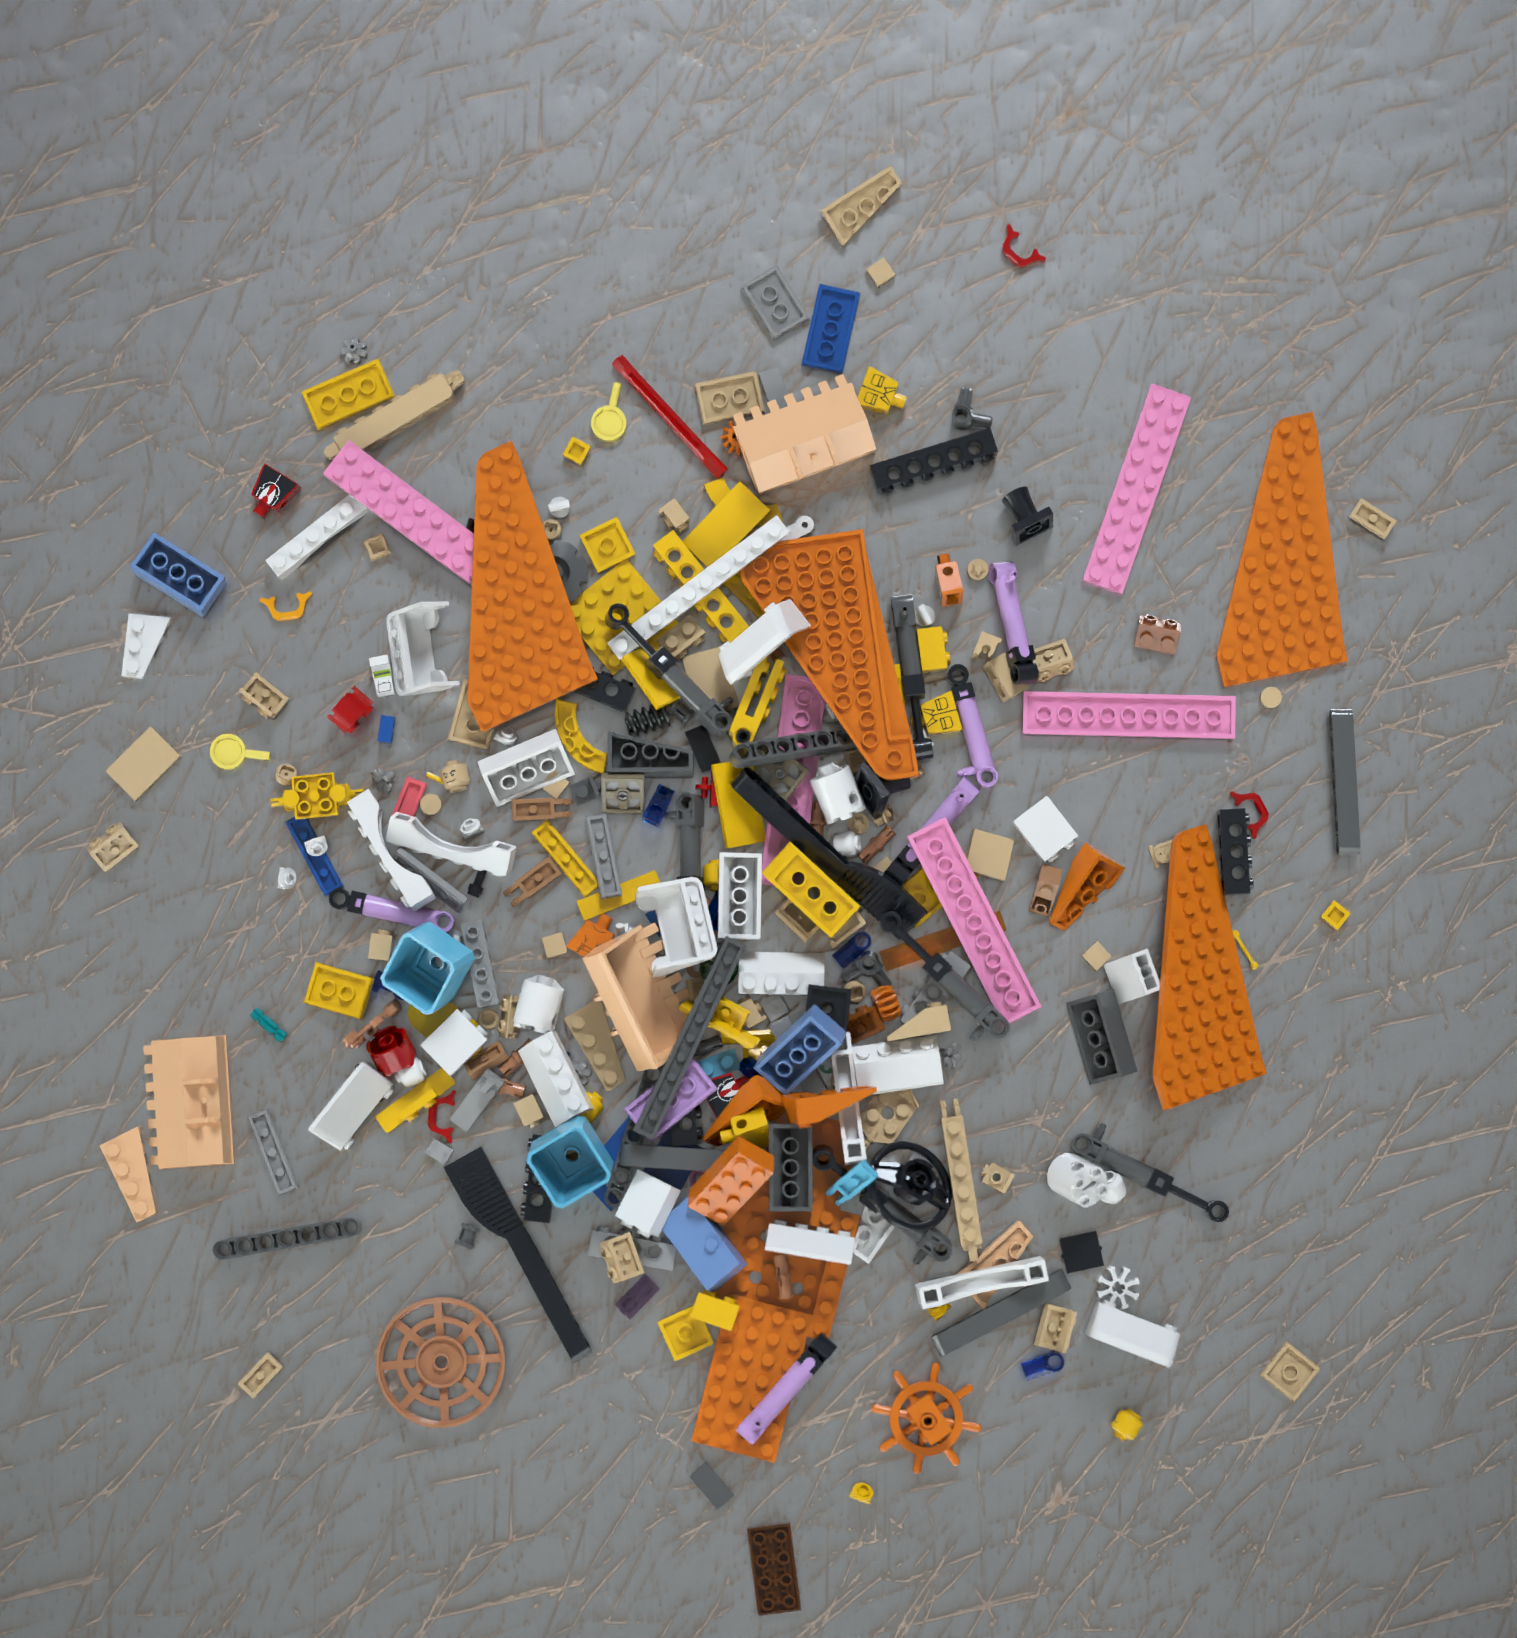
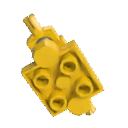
[270,772,364,820]

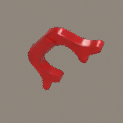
[1002,224,1046,267]
[1230,791,1269,839]
[427,1090,456,1143]

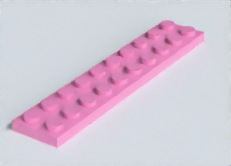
[1082,384,1191,595]
[323,440,474,586]
[761,674,825,886]
[1022,691,1236,739]
[907,817,1041,1026]

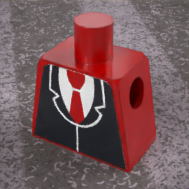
[251,463,301,518]
[706,1073,749,1119]

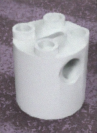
[809,762,866,824]
[513,975,565,1034]
[1047,1153,1108,1208]

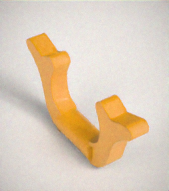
[260,591,313,622]

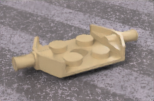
[860,1089,919,1151]

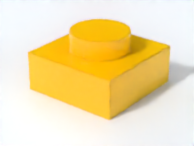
[562,436,591,466]
[1320,900,1351,930]

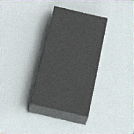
[689,1462,734,1510]

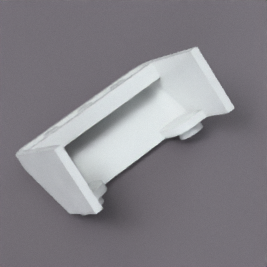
[718,599,811,685]
[387,601,460,696]
[1084,1300,1180,1368]

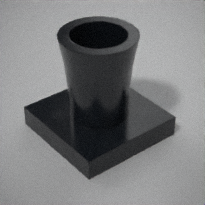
[1002,486,1053,546]
[855,762,911,819]
[806,984,852,1032]

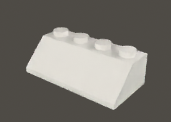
[477,729,575,807]
[717,852,762,940]
[738,952,824,996]
[518,1031,594,1128]
[852,1035,944,1095]
[765,1219,855,1265]

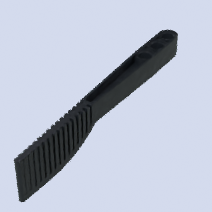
[730,767,928,940]
[444,1147,593,1363]

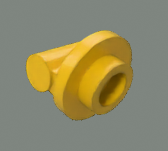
[928,1303,952,1322]
[849,1483,873,1504]

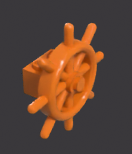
[871,1362,982,1474]

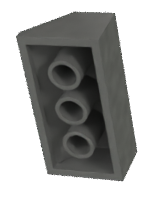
[1066,989,1138,1085]
[769,1124,813,1211]

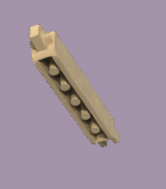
[323,370,465,461]
[940,1098,982,1262]

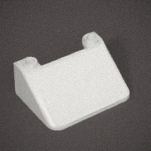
[635,877,717,977]
[308,1062,395,1151]

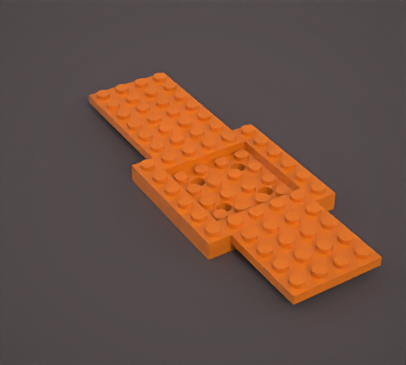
[691,1112,860,1463]

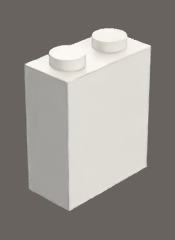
[1012,796,1078,863]
[1103,949,1160,1005]
[420,1009,488,1076]
[615,1169,681,1238]

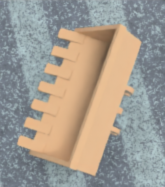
[733,374,876,496]
[582,923,689,1071]
[143,1035,235,1169]

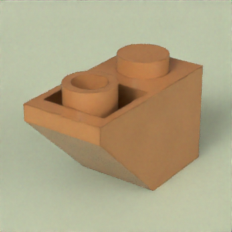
[1028,864,1062,917]

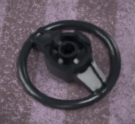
[867,1141,953,1232]

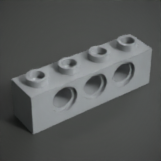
[461,920,500,1008]
[899,951,971,1024]
[588,1226,677,1271]

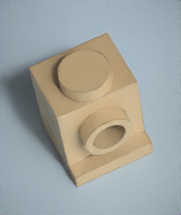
[658,498,690,533]
[738,995,767,1029]
[980,1162,1015,1194]

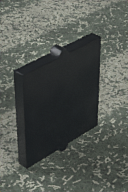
[1059,1231,1104,1274]

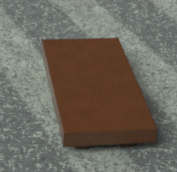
[747,1522,801,1616]

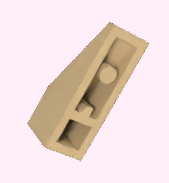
[886,1001,951,1042]

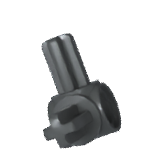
[952,387,993,430]
[841,951,892,987]

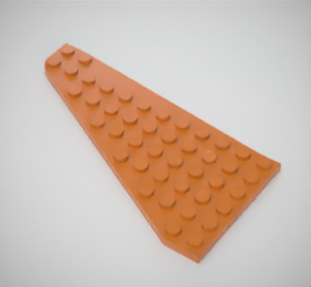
[1216,412,1348,688]
[468,440,598,733]
[740,529,919,780]
[1153,824,1267,1110]

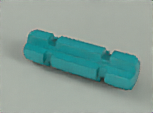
[250,1008,287,1042]

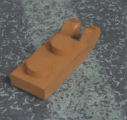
[512,798,572,821]
[503,856,562,907]

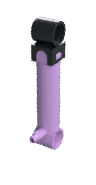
[988,561,1039,685]
[947,664,998,789]
[884,777,980,885]
[328,888,455,933]
[735,1332,838,1445]

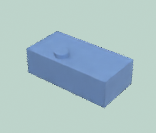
[130,532,227,617]
[754,1004,846,1095]
[662,1197,748,1292]

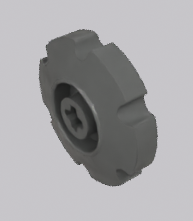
[550,540,588,604]

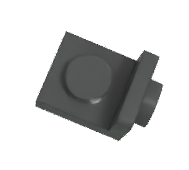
[569,775,601,806]

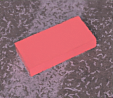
[392,776,428,817]

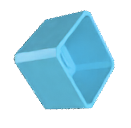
[380,922,475,1015]
[526,1115,614,1208]

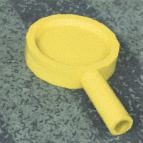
[591,382,627,442]
[210,734,271,770]

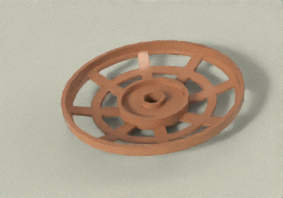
[376,1297,506,1428]

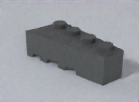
[608,731,694,777]

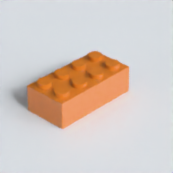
[688,1136,774,1226]

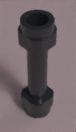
[467,870,487,898]

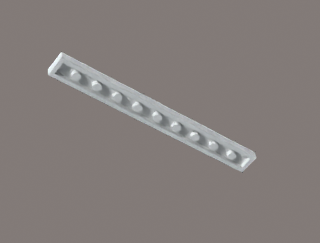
[607,515,790,660]

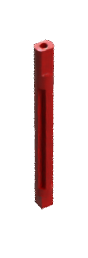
[612,355,728,479]

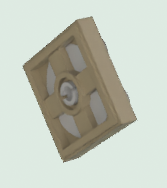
[755,746,810,801]
[601,773,645,814]

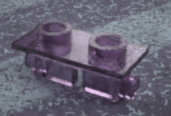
[615,1274,660,1319]

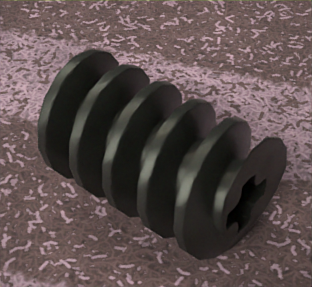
[624,704,671,736]

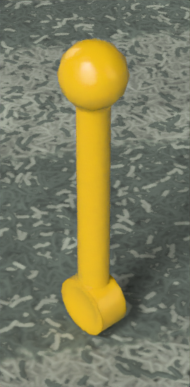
[1233,930,1258,970]

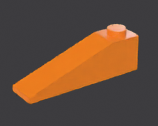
[1049,842,1125,931]
[703,1075,786,1147]
[781,1085,877,1128]

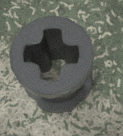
[667,699,695,726]
[454,1222,479,1249]

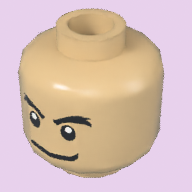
[440,760,470,793]

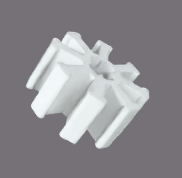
[1095,1266,1140,1309]

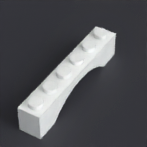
[265,495,371,580]
[347,789,436,911]
[386,812,517,877]
[831,1032,867,1166]
[915,1256,1049,1309]

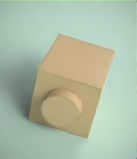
[368,930,395,962]
[513,1094,545,1128]

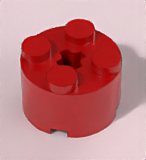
[326,685,375,734]
[366,1026,416,1076]

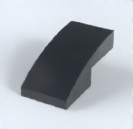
[685,725,721,773]

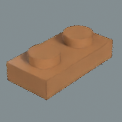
[464,1040,509,1080]

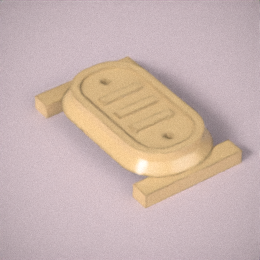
[1148,839,1173,868]

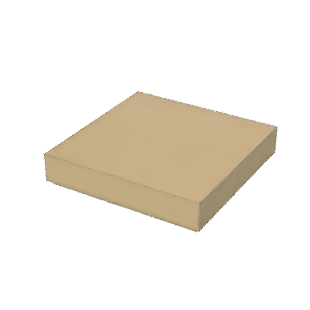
[966,829,1014,881]
[1260,1341,1321,1402]

